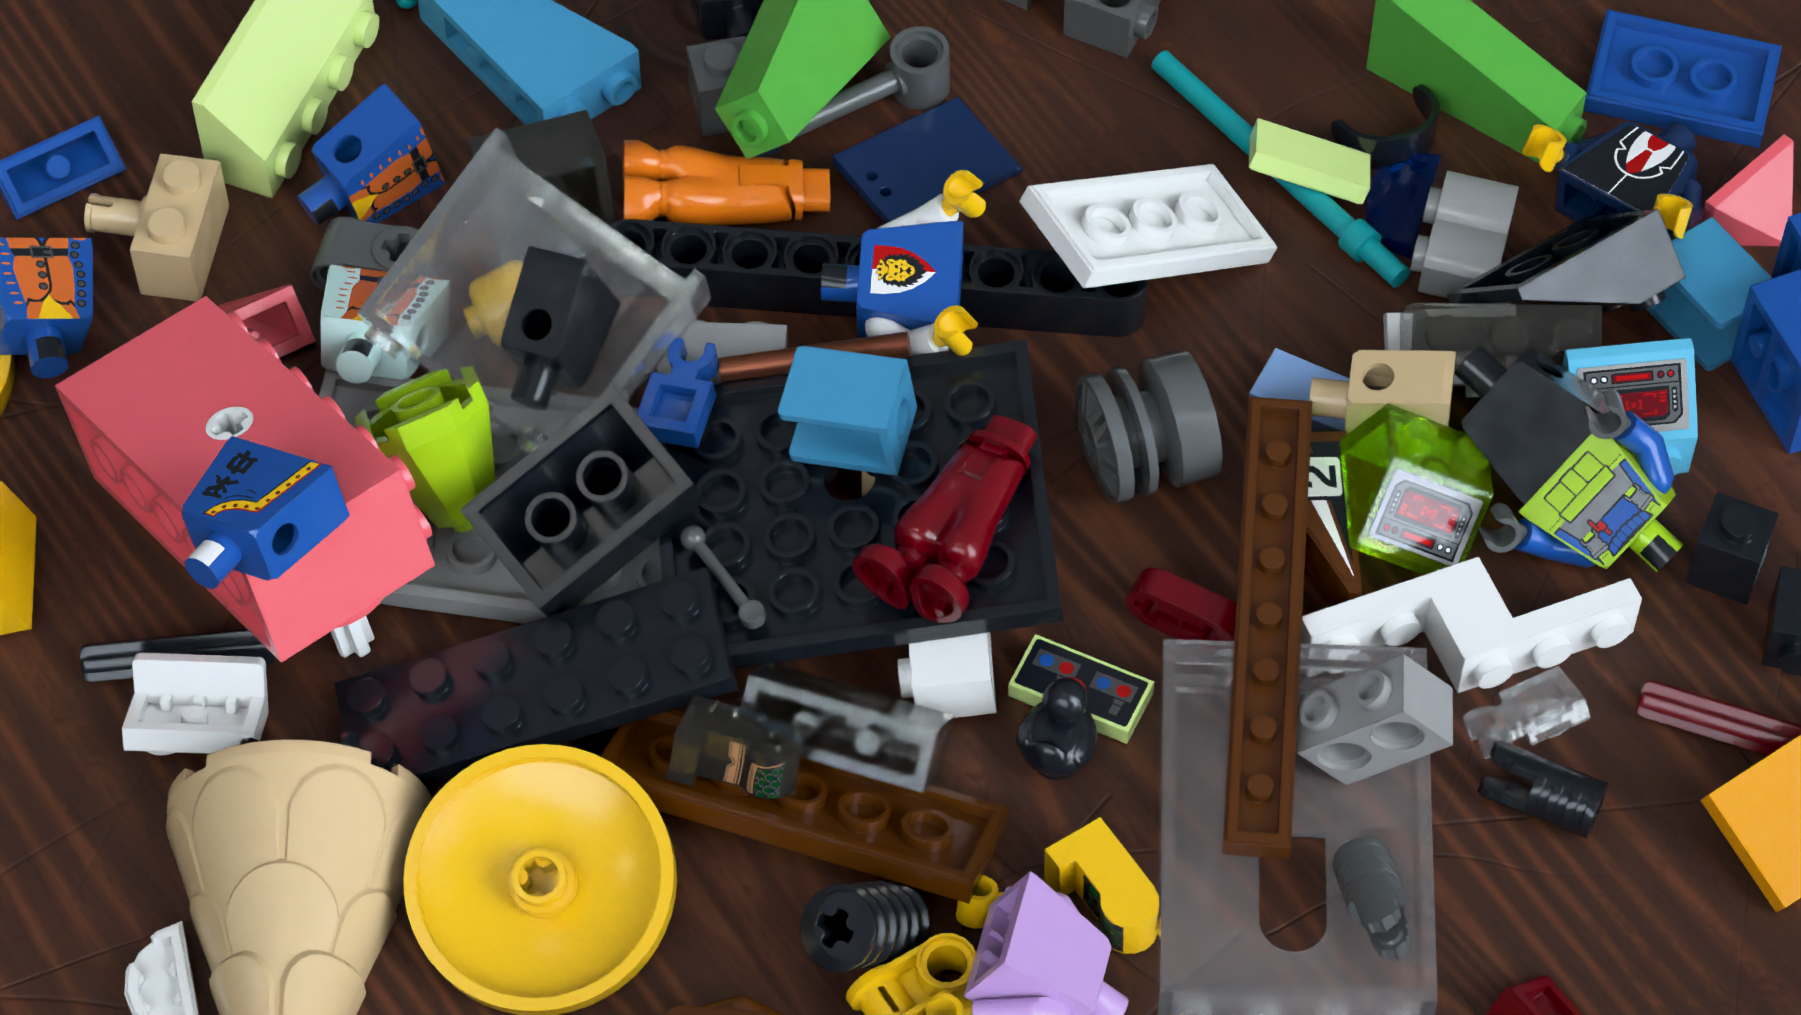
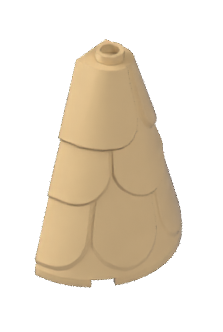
[166,740,432,1015]

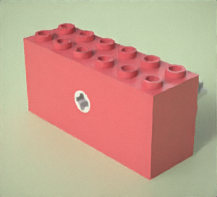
[55,296,435,663]

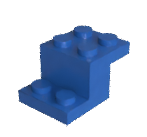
[1730,213,1801,455]

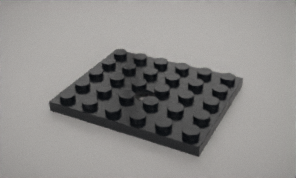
[659,339,1064,669]

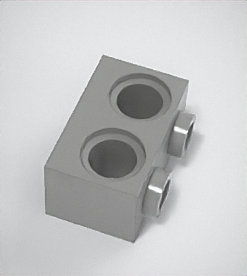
[1297,654,1453,786]

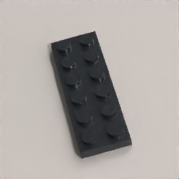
[334,567,738,786]

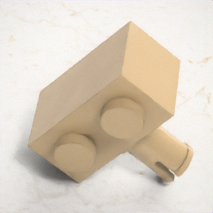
[84,153,230,301]

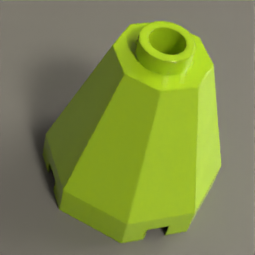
[354,366,496,532]

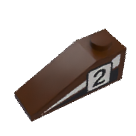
[1304,431,1362,607]

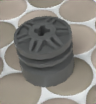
[1075,349,1223,505]

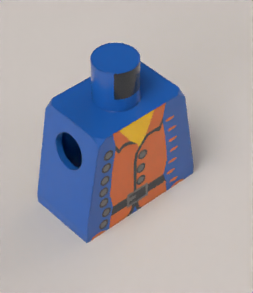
[297,83,446,226]
[0,237,93,378]

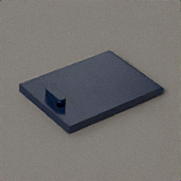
[832,97,1023,224]

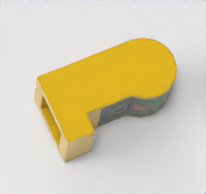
[1044,817,1159,954]

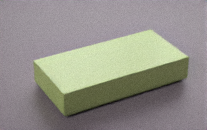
[1249,118,1370,205]

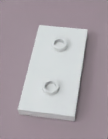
[1019,164,1278,288]

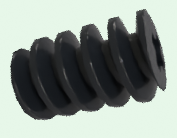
[800,880,930,972]

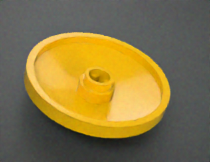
[403,744,677,1015]

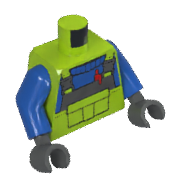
[1478,389,1683,572]

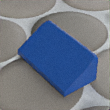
[0,116,126,221]

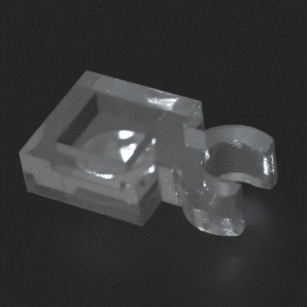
[1463,666,1591,758]

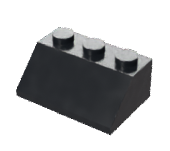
[460,386,705,617]

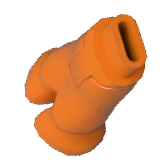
[622,140,831,226]

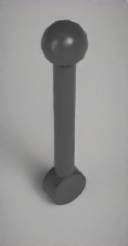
[680,525,766,629]

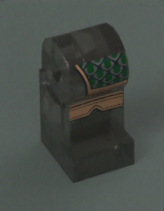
[667,695,804,800]

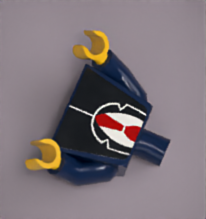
[1521,122,1704,239]

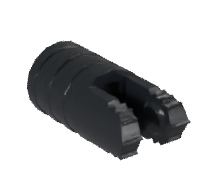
[1477,741,1609,839]

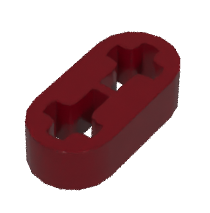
[1125,568,1236,657]

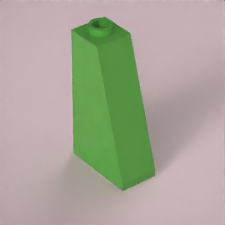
[715,0,891,159]
[1366,0,1587,163]

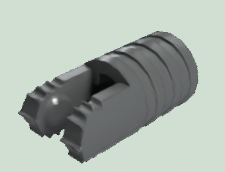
[1332,837,1413,961]

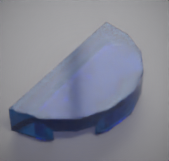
[1365,153,1441,259]

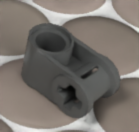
[310,217,435,292]

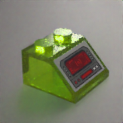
[1339,403,1493,575]

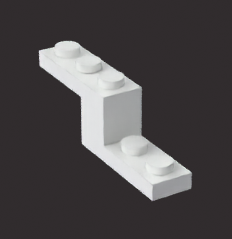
[1300,557,1642,693]

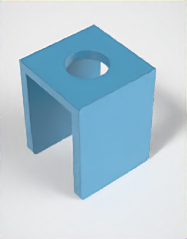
[1647,217,1772,371]
[778,346,917,476]

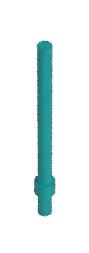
[1151,50,1410,288]

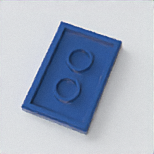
[1583,9,1782,148]

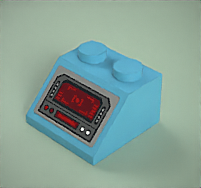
[1562,338,1698,475]

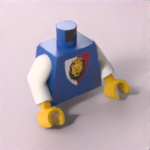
[821,170,986,356]

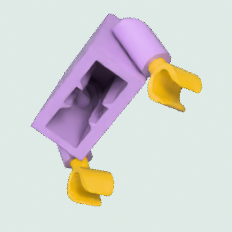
[925,871,1128,1015]

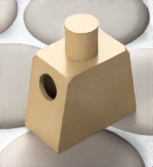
[1309,350,1456,469]

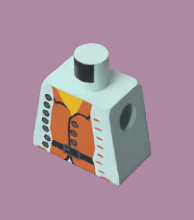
[321,265,446,384]

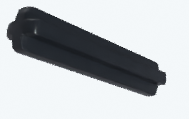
[80,628,275,682]

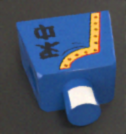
[182,436,350,589]

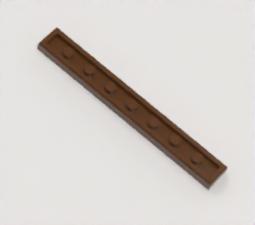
[1222,397,1312,860]

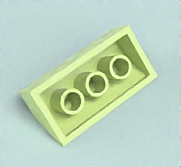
[192,0,379,199]

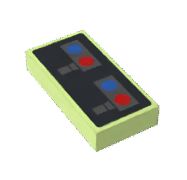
[1008,634,1154,744]

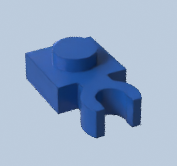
[637,337,719,448]

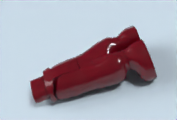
[852,415,1037,623]

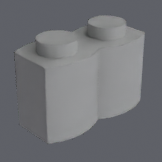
[1410,171,1519,308]

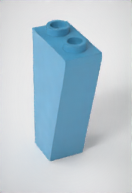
[418,0,642,146]

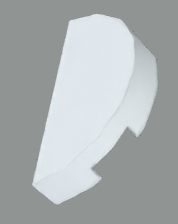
[124,921,200,1015]

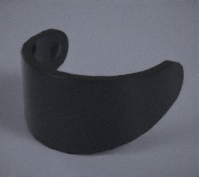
[1331,85,1440,171]

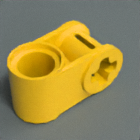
[846,933,976,1015]

